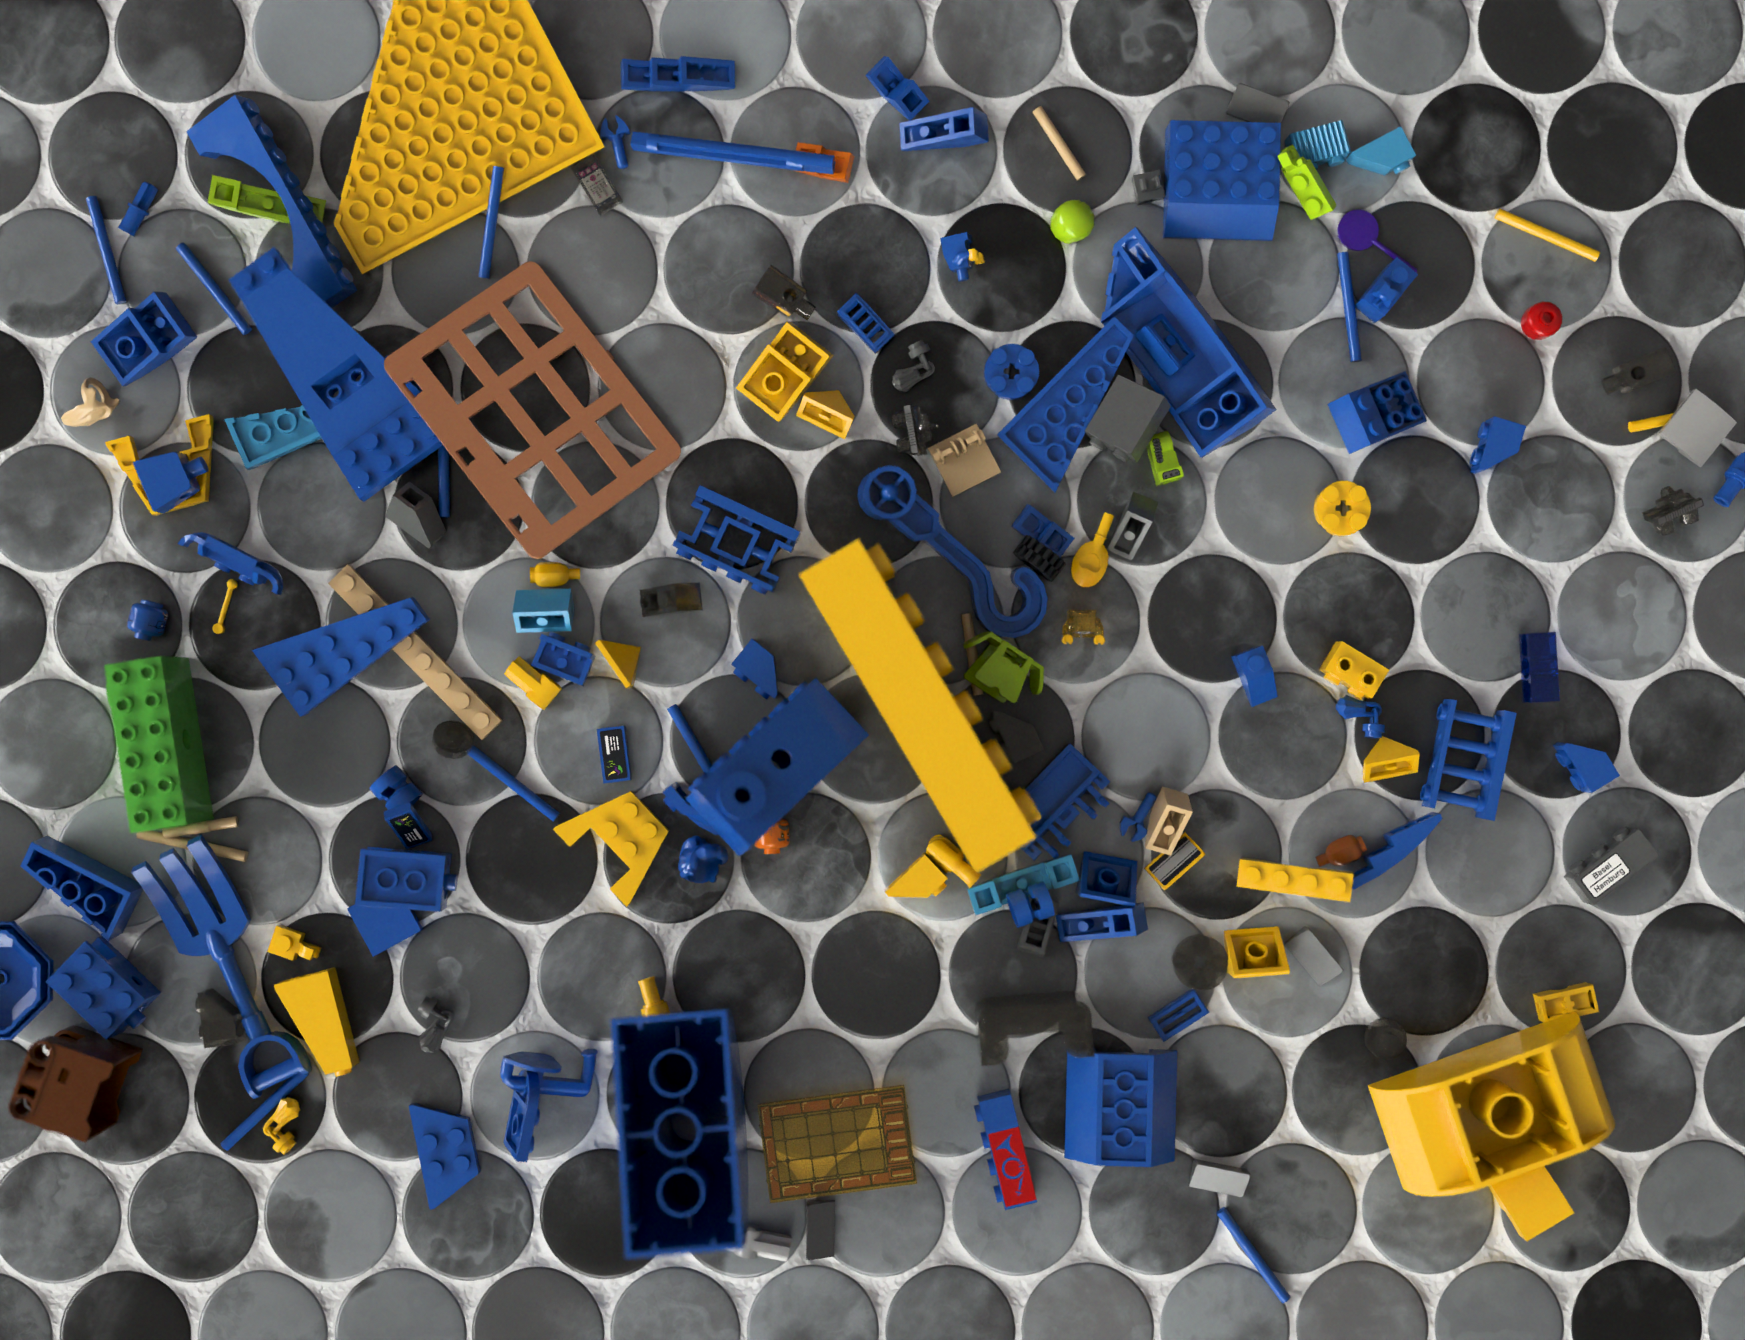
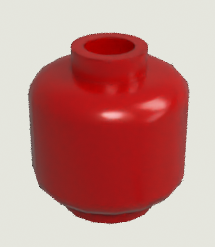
[1521,301,1563,340]

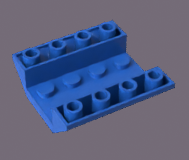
[1064,1047,1177,1167]

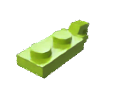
[1278,144,1336,220]

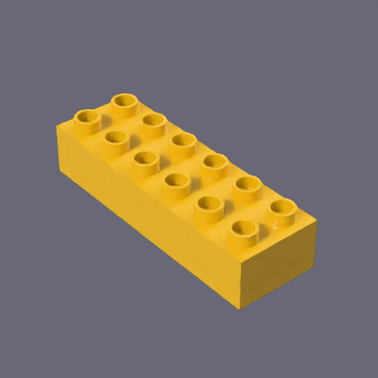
[799,539,1041,873]

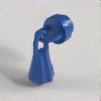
[1336,695,1385,738]

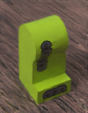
[1146,430,1184,487]

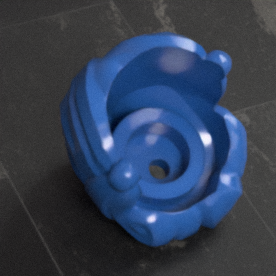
[678,836,729,883]

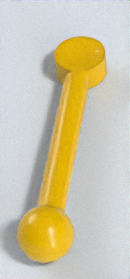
[212,579,238,634]

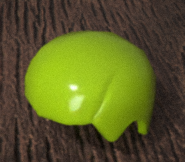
[1050,200,1094,244]

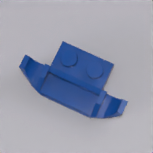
[178,532,283,595]

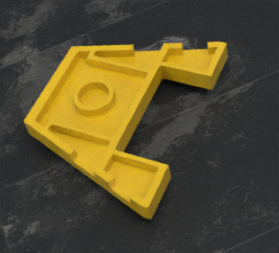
[105,414,214,516]
[553,791,669,907]

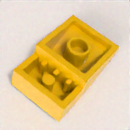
[736,321,834,422]
[1488,1166,1574,1241]

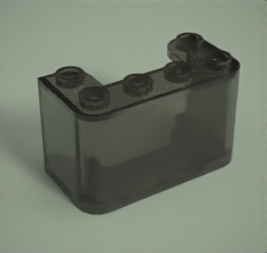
[975,991,1095,1066]

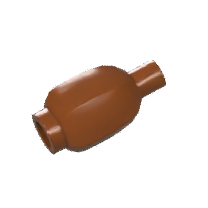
[1315,835,1367,867]

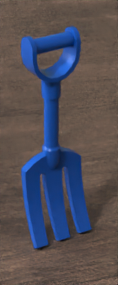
[131,834,312,1099]

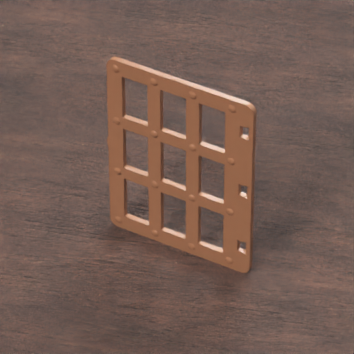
[384,261,681,559]

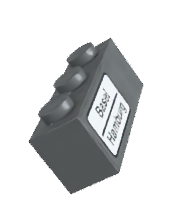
[1563,827,1659,905]

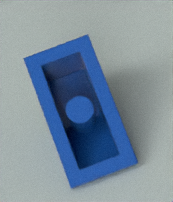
[1231,645,1278,707]

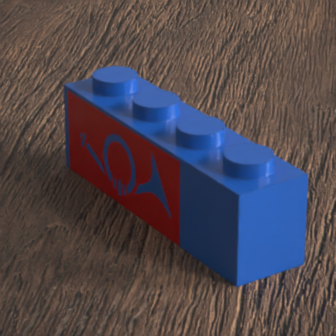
[974,1089,1037,1210]

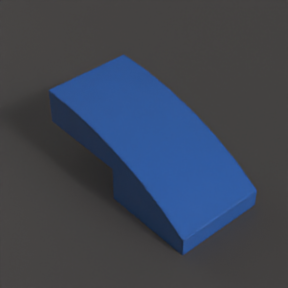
[1011,504,1075,558]

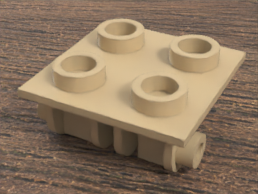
[928,424,1001,497]

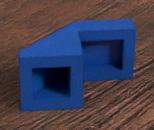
[865,56,930,121]

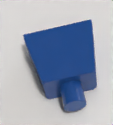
[132,452,208,514]

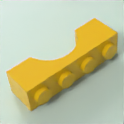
[1237,857,1354,902]

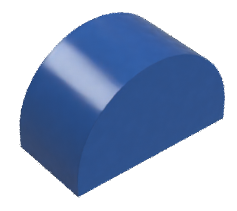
[611,1009,749,1259]

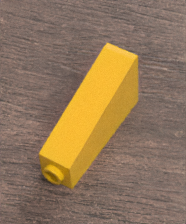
[274,967,360,1076]

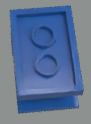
[355,847,458,912]
[46,936,161,1040]

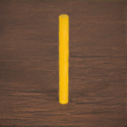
[1494,208,1600,262]

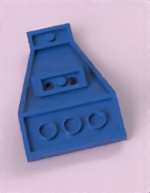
[229,247,443,502]

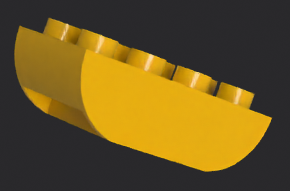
[1368,1011,1615,1196]

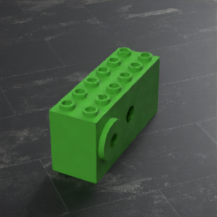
[104,656,214,834]

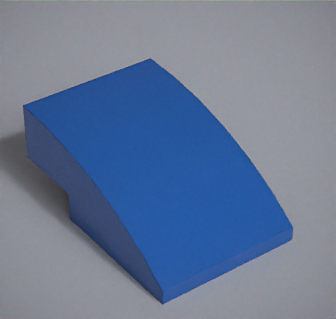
[91,292,197,386]

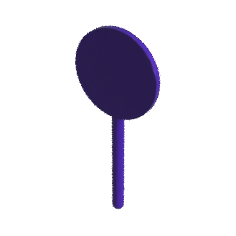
[1337,210,1417,273]

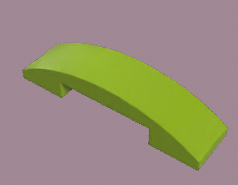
[208,175,326,224]

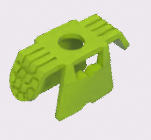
[962,632,1044,703]

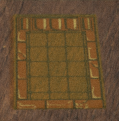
[757,1085,917,1203]

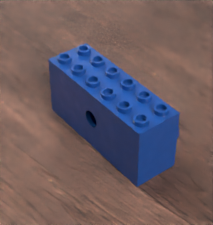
[686,678,869,856]

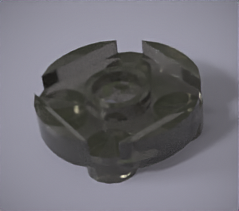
[1171,934,1228,990]

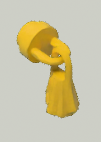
[263,1097,300,1155]

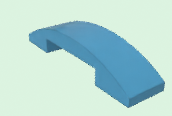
[967,854,1080,915]

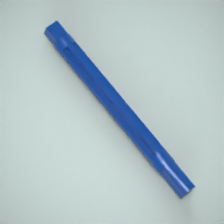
[630,132,836,174]

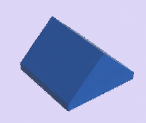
[1076,851,1138,907]

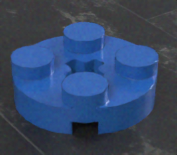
[984,344,1039,400]

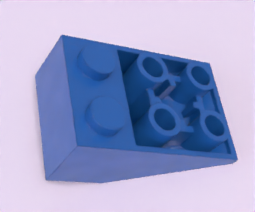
[1328,371,1427,454]

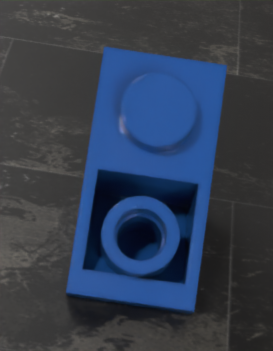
[1470,416,1526,474]
[731,639,779,700]
[1553,742,1620,793]

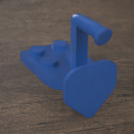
[500,1049,598,1162]

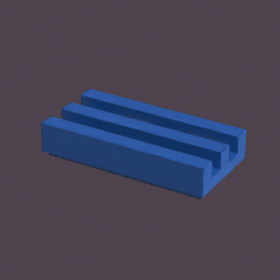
[1147,988,1210,1042]

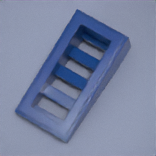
[837,293,895,354]

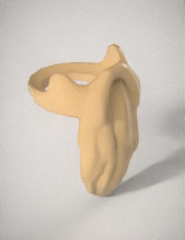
[61,377,120,427]

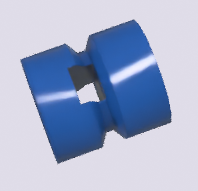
[369,765,423,810]
[1006,882,1055,928]

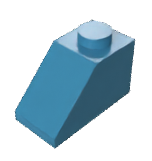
[1345,126,1416,176]

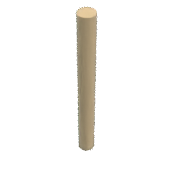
[137,830,248,862]

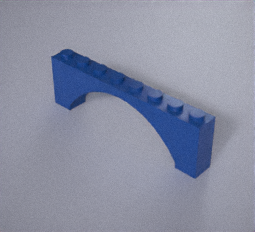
[186,95,357,308]

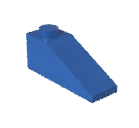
[899,107,989,151]
[1056,902,1148,942]

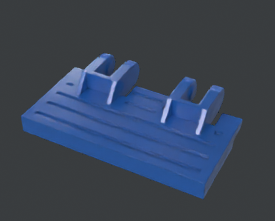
[1020,744,1110,861]

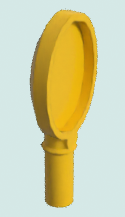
[1071,512,1114,587]

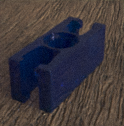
[1519,632,1560,703]

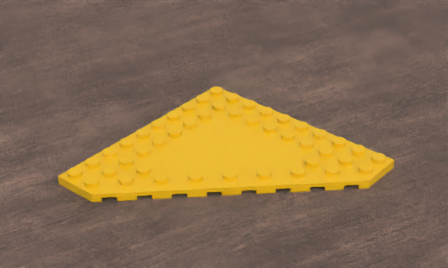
[334,0,605,274]

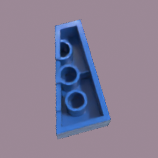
[21,835,143,941]

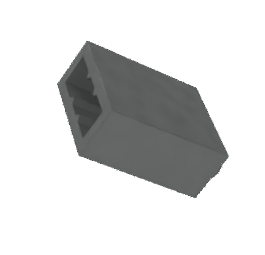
[1085,375,1171,463]

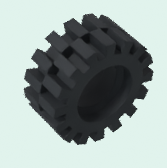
[1013,535,1066,582]

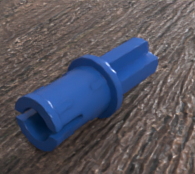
[118,182,158,237]

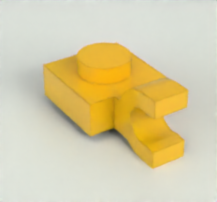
[267,925,321,961]

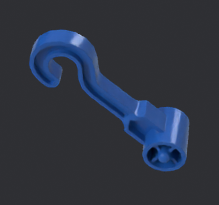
[857,466,1048,638]

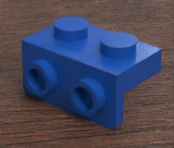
[531,632,596,686]

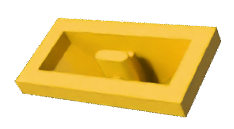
[796,390,855,439]
[595,640,641,688]
[1363,736,1420,783]

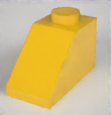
[885,853,948,898]

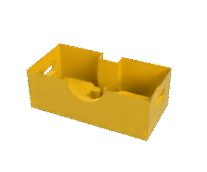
[1533,982,1599,1022]

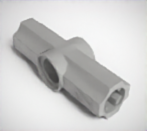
[729,1224,792,1262]

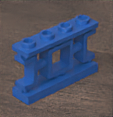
[672,485,801,595]

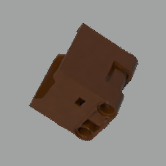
[8,1025,143,1143]

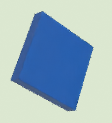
[347,904,423,957]

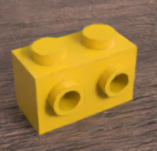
[1319,641,1389,700]

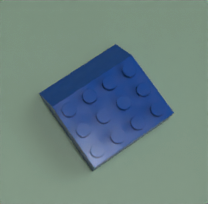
[1163,120,1281,241]

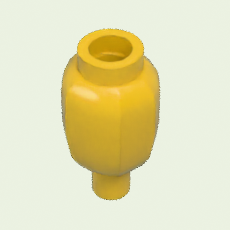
[530,562,580,588]

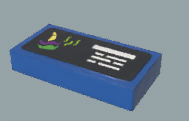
[597,726,632,784]
[384,803,432,849]

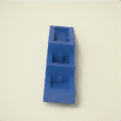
[621,56,735,92]
[1352,812,1442,890]

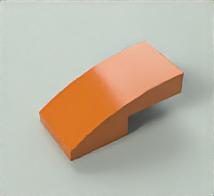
[793,142,855,183]

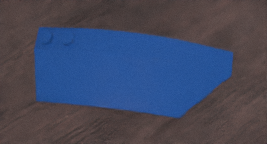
[1101,227,1277,458]

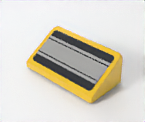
[1144,832,1205,890]

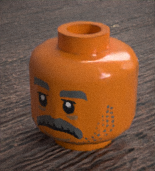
[754,818,790,854]

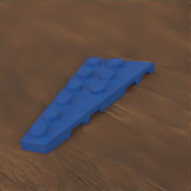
[997,316,1134,493]
[252,597,430,717]

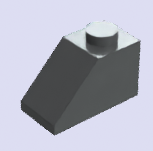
[1107,492,1159,560]

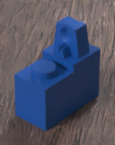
[1355,257,1418,323]

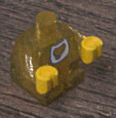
[1061,610,1105,645]

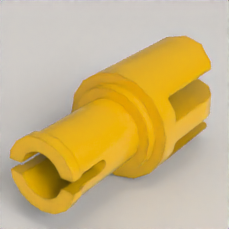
[926,835,981,887]
[638,976,671,1016]

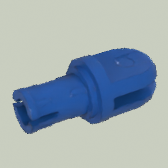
[1713,452,1745,507]

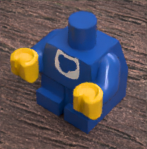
[940,232,985,282]

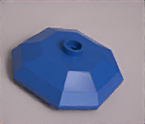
[0,921,53,1040]

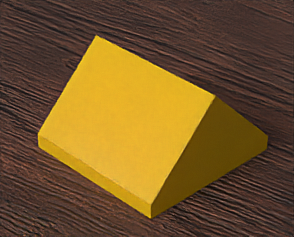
[1224,926,1290,978]

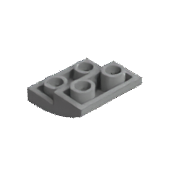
[1658,389,1737,467]

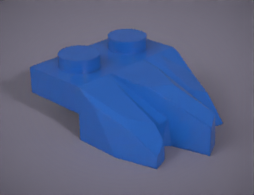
[662,782,720,836]

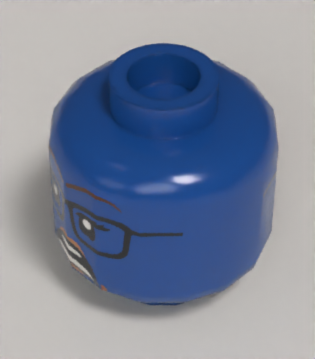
[127,599,168,641]

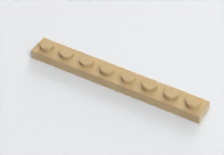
[328,564,503,740]

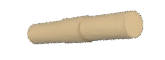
[162,816,239,839]

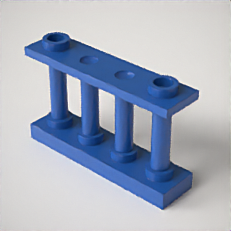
[1420,699,1517,821]

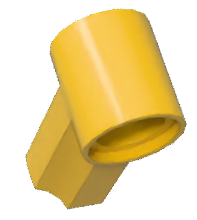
[504,656,562,710]

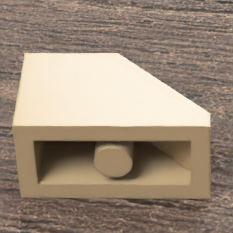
[1145,786,1193,856]

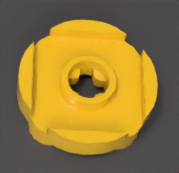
[1314,481,1371,536]

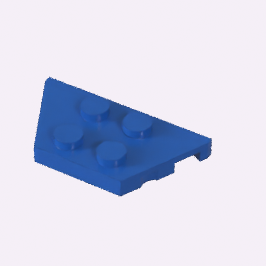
[409,1103,481,1210]

